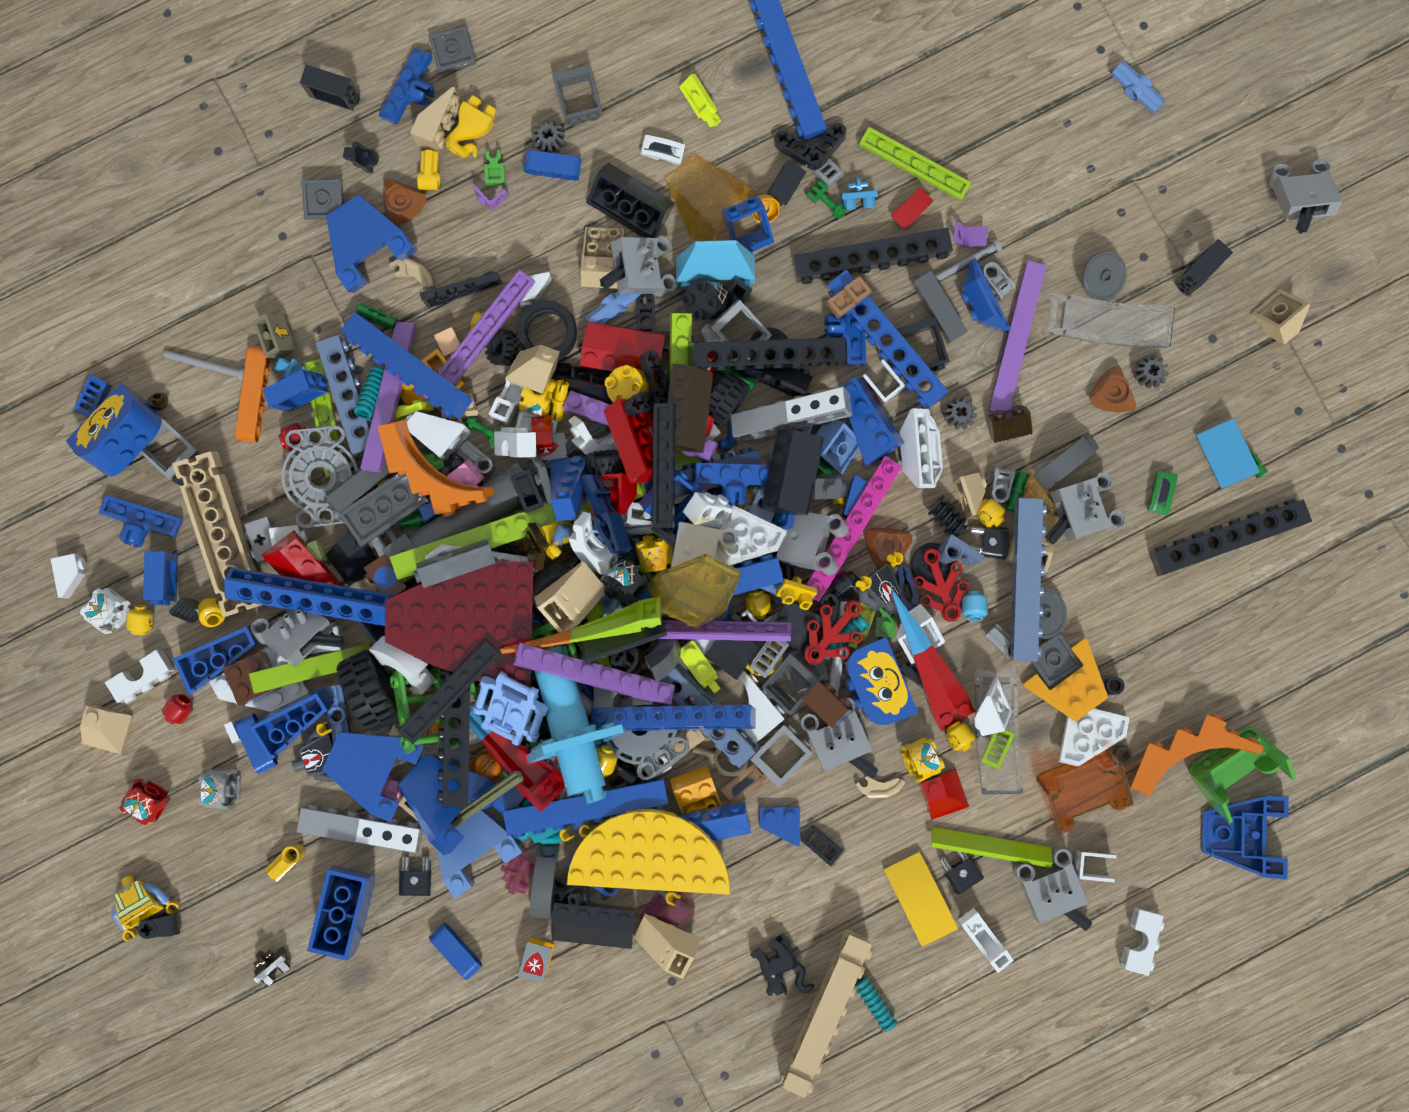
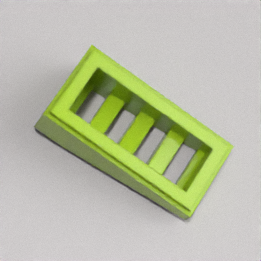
[980,729,1015,770]

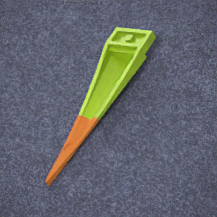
[500,597,662,654]

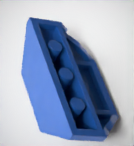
[960,258,1011,332]

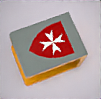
[518,938,555,984]

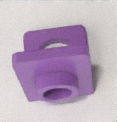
[473,185,509,211]
[954,221,988,247]

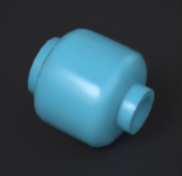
[962,591,988,622]

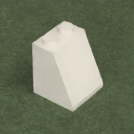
[405,411,472,462]

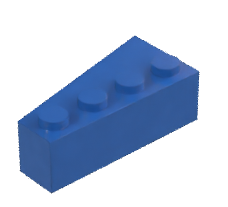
[551,456,594,521]

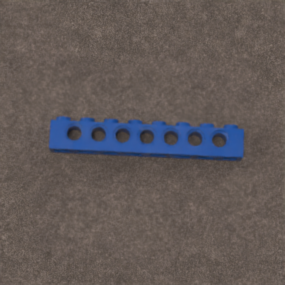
[827,270,949,409]
[224,567,391,626]
[591,704,756,731]

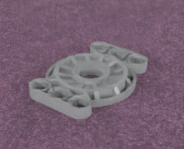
[281,426,358,528]
[606,673,690,781]

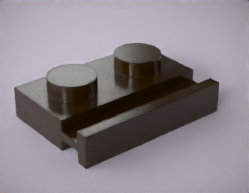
[522,523,547,571]

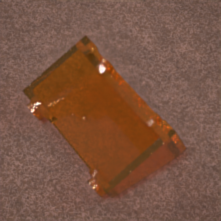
[1036,749,1134,834]

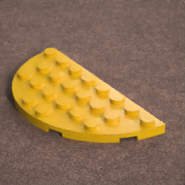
[567,809,730,895]

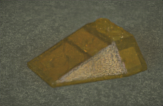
[665,154,757,241]
[647,554,742,628]

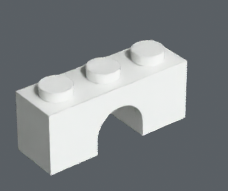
[489,361,523,426]
[494,427,536,457]
[105,650,175,704]
[1120,907,1164,976]

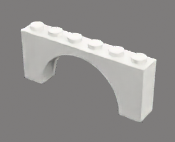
[678,639,784,743]

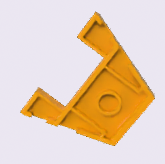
[1023,638,1108,722]

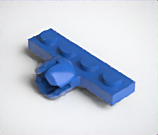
[379,48,434,125]
[824,306,866,366]
[694,463,770,505]
[98,495,183,547]

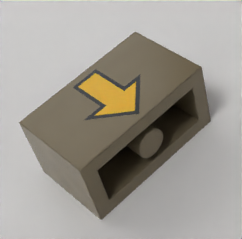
[253,313,296,359]

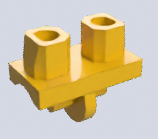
[775,576,817,610]

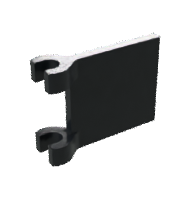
[775,603,835,658]
[705,612,765,680]

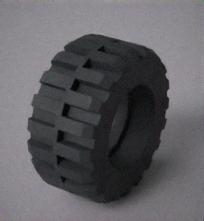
[336,650,399,731]

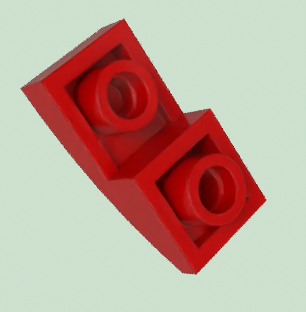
[891,187,933,230]
[531,415,553,449]

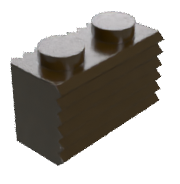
[987,405,1033,443]

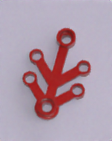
[913,548,969,622]
[804,600,863,665]

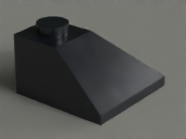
[326,532,378,587]

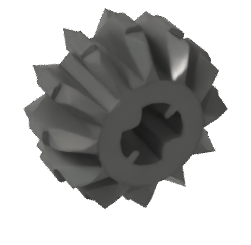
[532,119,565,153]
[1134,355,1169,389]
[943,396,977,430]

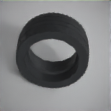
[517,300,577,361]

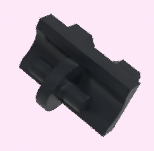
[343,142,379,173]
[553,877,591,907]

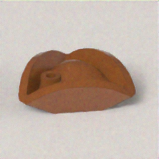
[383,179,427,225]
[1090,366,1136,412]
[865,528,913,567]

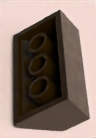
[667,364,713,453]

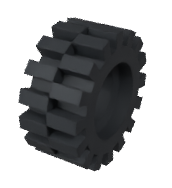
[485,329,520,366]
[585,449,623,475]

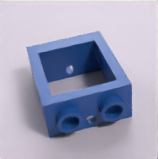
[721,195,775,253]
[262,369,329,412]
[639,469,703,533]
[143,551,178,605]

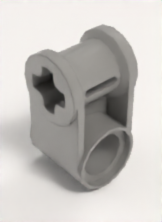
[982,262,1016,301]
[989,465,1015,504]

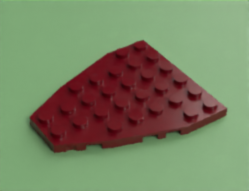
[385,561,533,685]

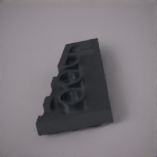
[419,271,503,309]

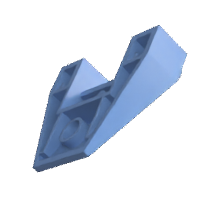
[437,799,525,899]

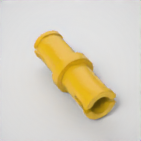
[551,380,569,421]

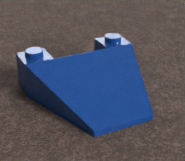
[326,194,418,293]
[322,732,424,822]
[398,754,498,855]
[1202,794,1289,879]

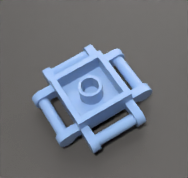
[472,671,548,746]

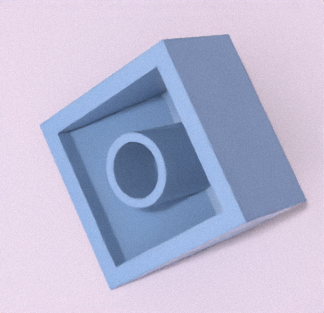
[815,420,860,475]

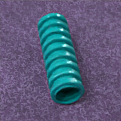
[354,367,384,419]
[824,614,869,661]
[855,976,898,1032]

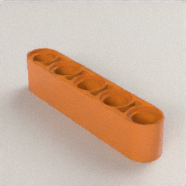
[235,346,271,443]

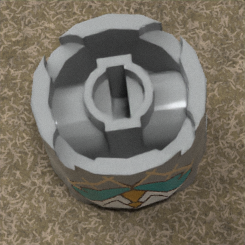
[198,768,241,810]

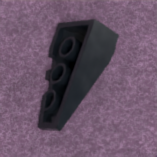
[551,363,614,405]
[731,365,813,398]

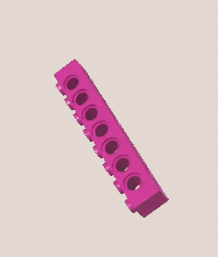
[806,456,902,603]

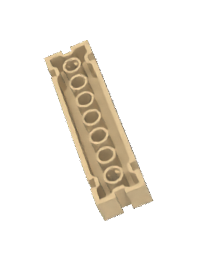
[172,451,261,617]
[780,928,873,1098]

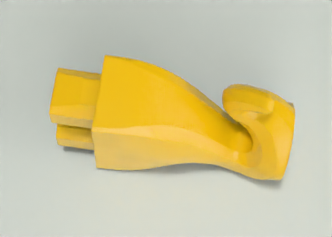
[446,95,497,159]

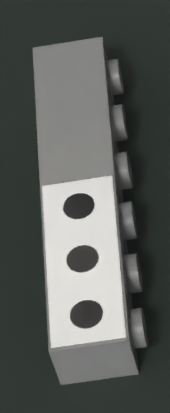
[731,386,852,443]
[297,804,423,853]

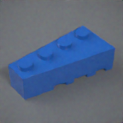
[842,377,904,466]
[173,624,259,695]
[249,685,334,761]

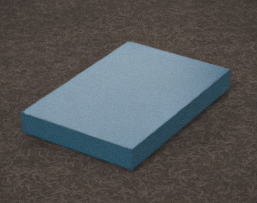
[1196,418,1260,489]

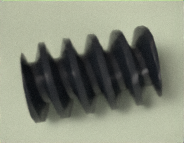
[928,494,971,537]

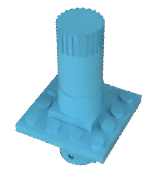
[526,645,624,804]

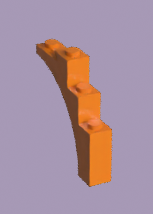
[377,419,494,517]
[1130,713,1264,796]

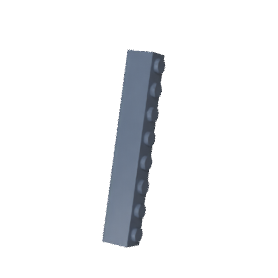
[1010,498,1047,662]

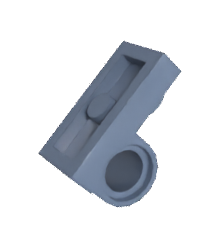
[938,534,984,566]

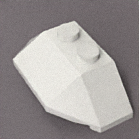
[900,408,943,488]

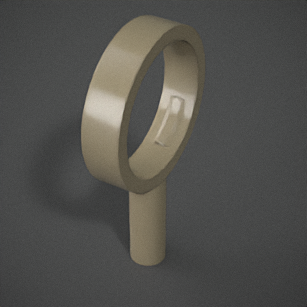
[692,742,749,777]

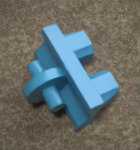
[840,177,878,210]
[273,358,306,379]

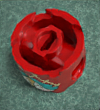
[119,779,170,825]

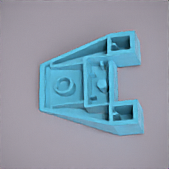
[676,240,756,289]

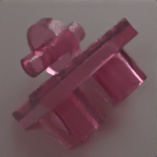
[500,854,535,895]

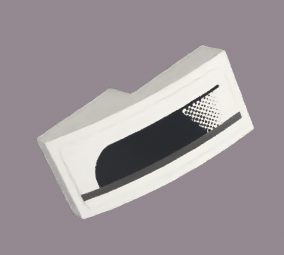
[640,135,685,165]

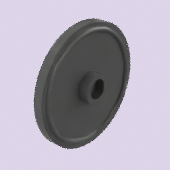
[1082,251,1126,301]
[1039,589,1067,639]

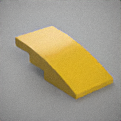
[884,852,958,947]

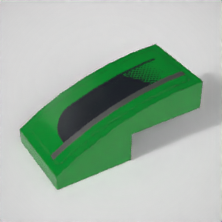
[1147,470,1178,516]

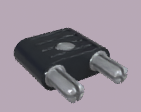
[970,526,1009,560]
[939,852,984,894]
[399,856,431,896]

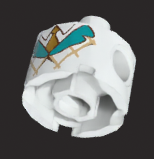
[80,588,131,634]

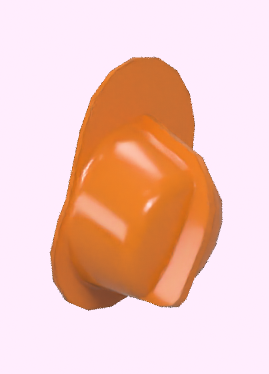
[469,748,502,783]

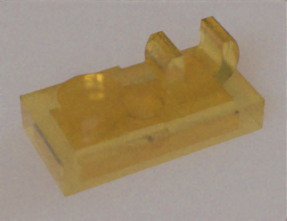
[1026,477,1057,518]

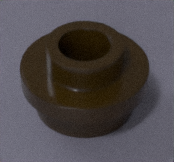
[148,393,169,411]
[1111,745,1132,765]

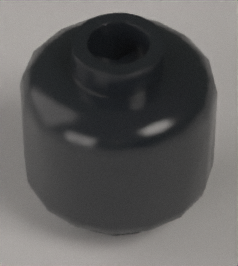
[831,570,861,600]

